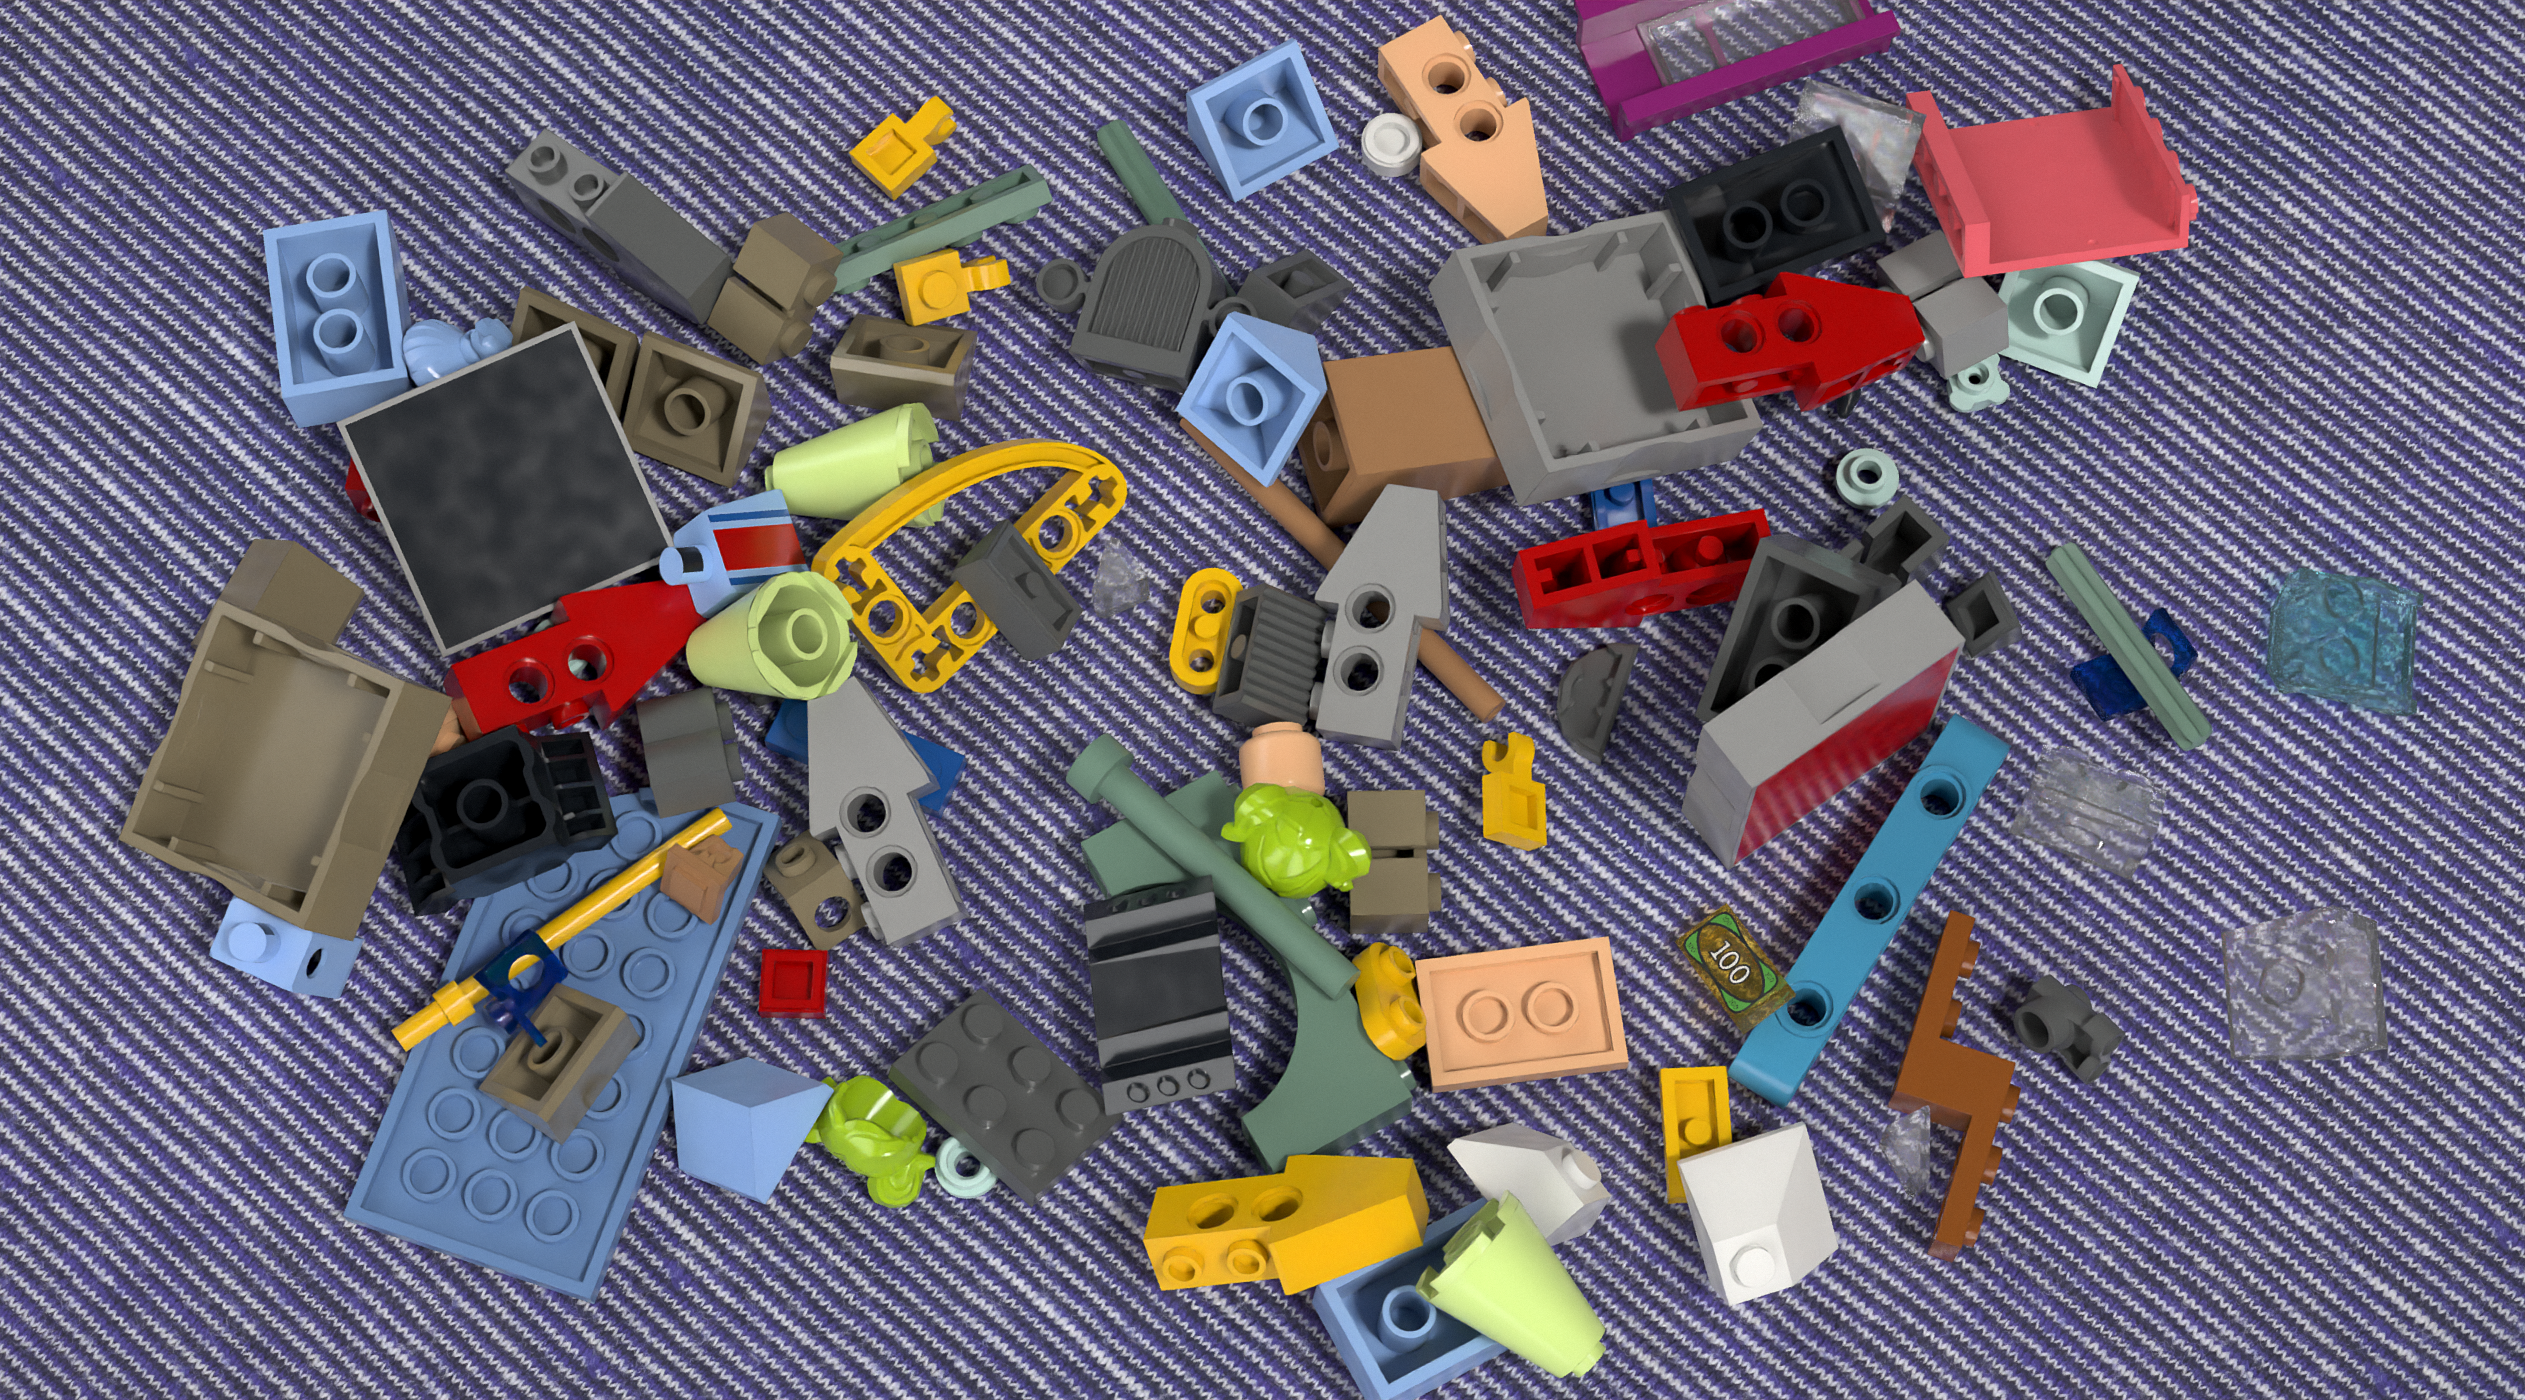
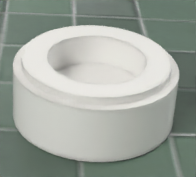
[1361,113,1422,177]

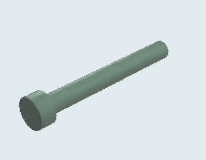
[1066,733,1361,1001]

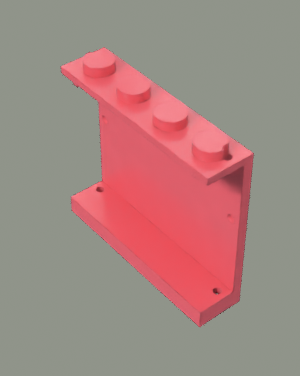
[1905,64,2198,278]

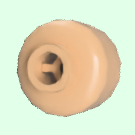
[1239,722,1325,796]

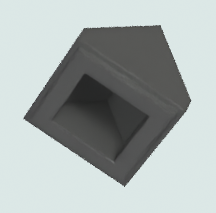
[1945,571,2022,658]

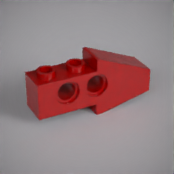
[1655,272,1926,412]
[1511,508,1771,629]
[443,580,707,742]

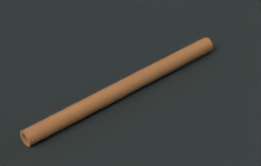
[1180,417,1506,724]

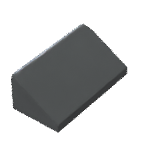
[952,518,1084,661]

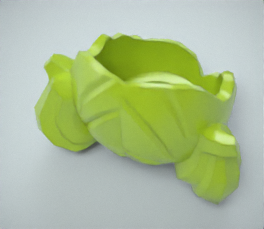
[1221,783,1372,900]
[803,1075,935,1209]

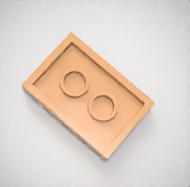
[1414,936,1629,1093]

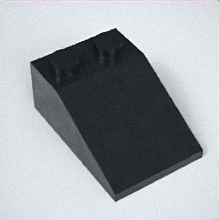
[1659,124,1887,309]

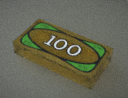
[1675,903,1796,1035]

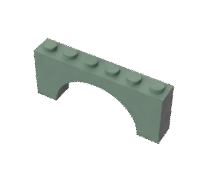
[1081,769,1417,1175]

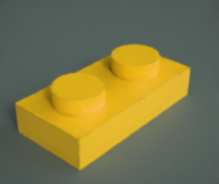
[1659,1066,1732,1204]

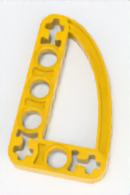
[811,438,1127,694]

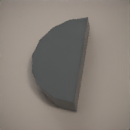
[1556,642,1639,766]

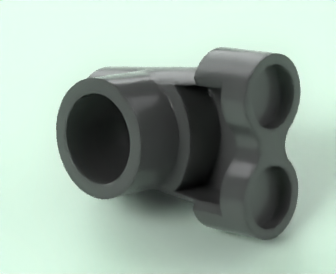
[2014,974,2125,1085]

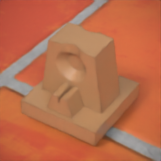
[659,834,744,925]

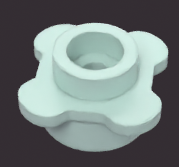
[1940,353,2010,413]

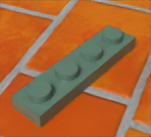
[833,163,1053,295]

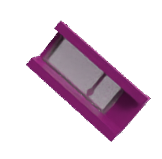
[1574,0,1901,143]

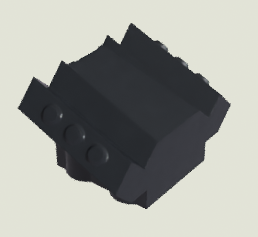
[395,724,619,917]
[1083,874,1237,1117]

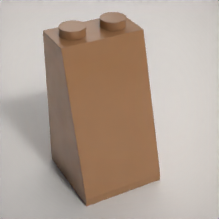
[1297,346,1510,529]

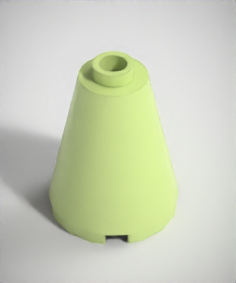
[765,403,945,528]
[686,571,858,701]
[1415,1190,1606,1378]

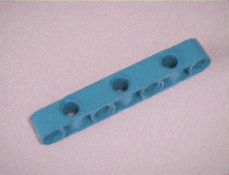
[1727,713,2011,1110]

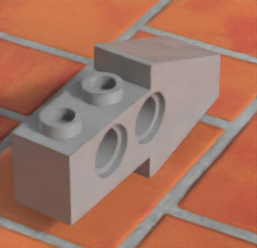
[1309,484,1450,752]
[807,676,970,949]

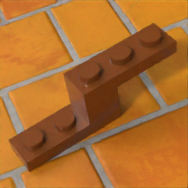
[1887,910,2021,1263]

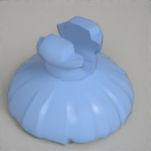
[402,317,513,387]

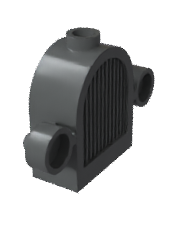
[1036,217,1262,394]

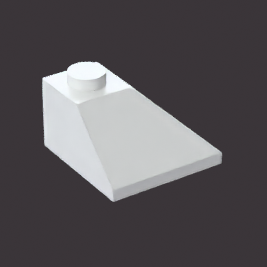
[1676,1121,1839,1306]
[1447,1122,1611,1246]

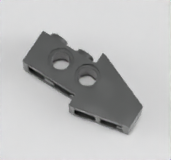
[504,128,741,326]

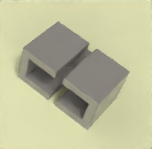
[1876,229,2009,379]

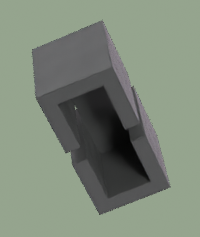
[1837,494,1951,590]

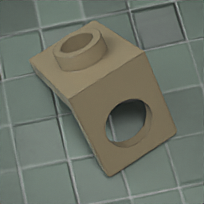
[762,829,867,951]

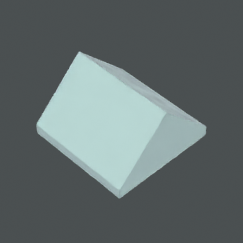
[1998,259,2141,388]

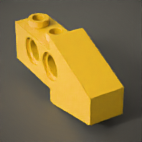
[1143,1154,1430,1295]

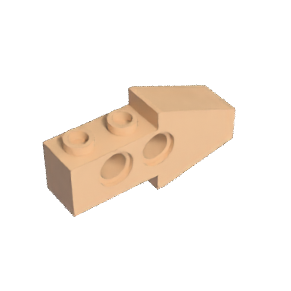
[1378,15,1548,244]

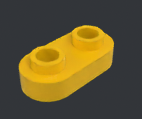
[1169,568,1243,694]
[1351,942,1427,1061]

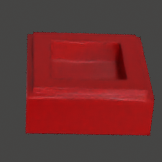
[758,949,830,1019]

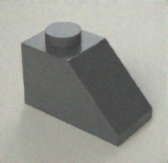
[1237,249,1354,335]

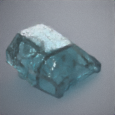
[2266,567,2424,717]

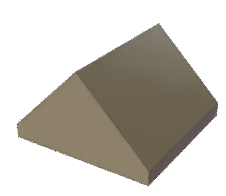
[510,286,641,421]
[830,313,978,422]
[622,331,773,489]
[191,539,365,650]
[478,983,640,1145]

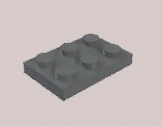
[888,988,1124,1207]

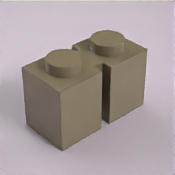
[706,212,844,366]
[1347,790,1441,934]

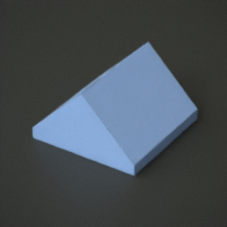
[1186,38,1340,203]
[1175,311,1328,488]
[671,1057,834,1204]

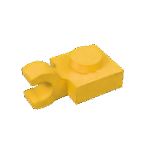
[849,95,957,201]
[893,248,1011,326]
[1482,731,1547,851]

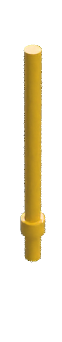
[391,807,733,1052]

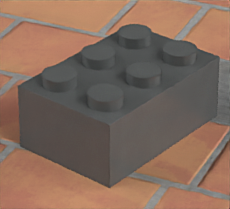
[1694,532,1902,722]

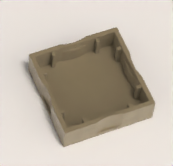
[119,599,453,941]

